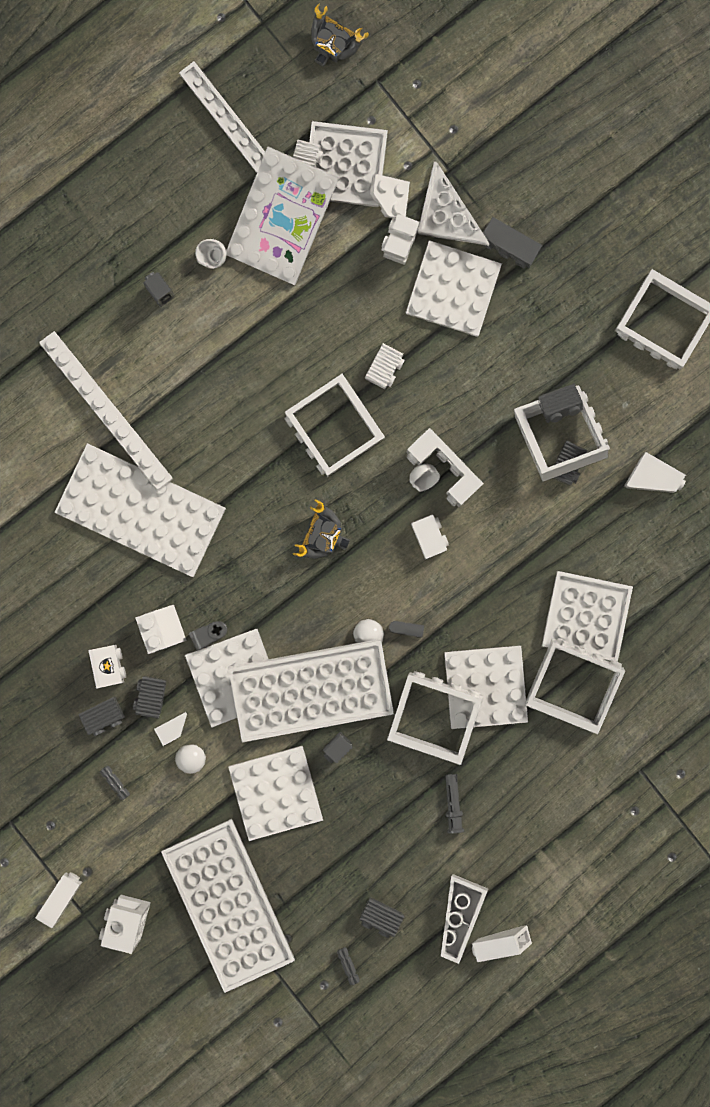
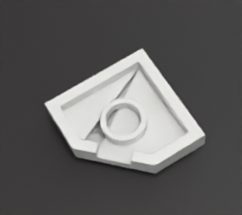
[370,174,410,219]

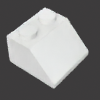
[136,605,187,654]

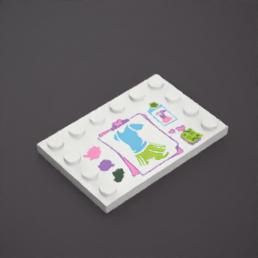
[226,147,339,285]

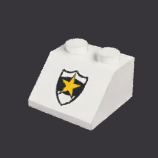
[89,645,126,689]

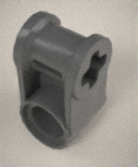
[189,621,227,651]

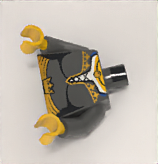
[311,3,369,67]
[293,499,350,559]

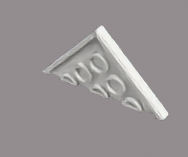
[418,162,489,246]

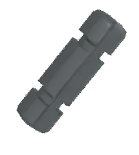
[100,766,130,800]
[337,947,360,985]

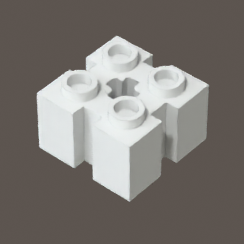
[382,214,419,265]

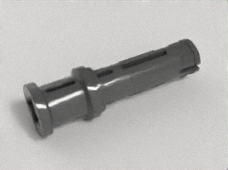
[445,774,464,833]

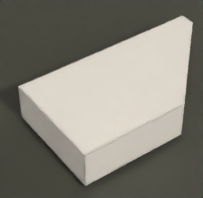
[154,712,187,746]

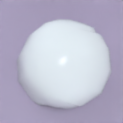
[195,239,227,269]
[410,464,440,491]
[353,619,384,643]
[175,745,206,774]

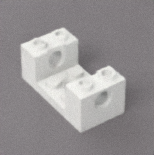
[406,428,484,507]
[99,895,151,954]

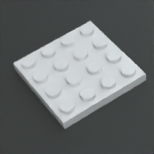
[309,121,388,207]
[406,241,502,337]
[542,571,633,662]
[185,629,268,727]
[444,646,528,729]
[228,745,323,841]

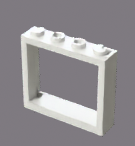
[615,269,710,370]
[284,374,385,477]
[514,385,610,481]
[526,638,625,734]
[387,671,483,765]

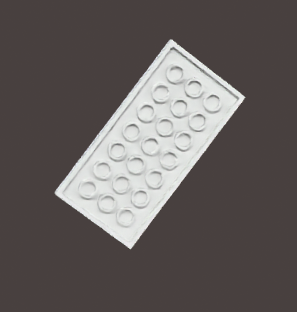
[55,443,226,577]
[228,639,394,742]
[161,819,295,993]

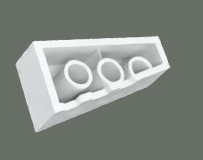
[441,874,488,964]

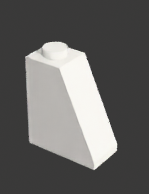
[624,452,686,493]
[36,872,82,928]
[472,925,532,962]

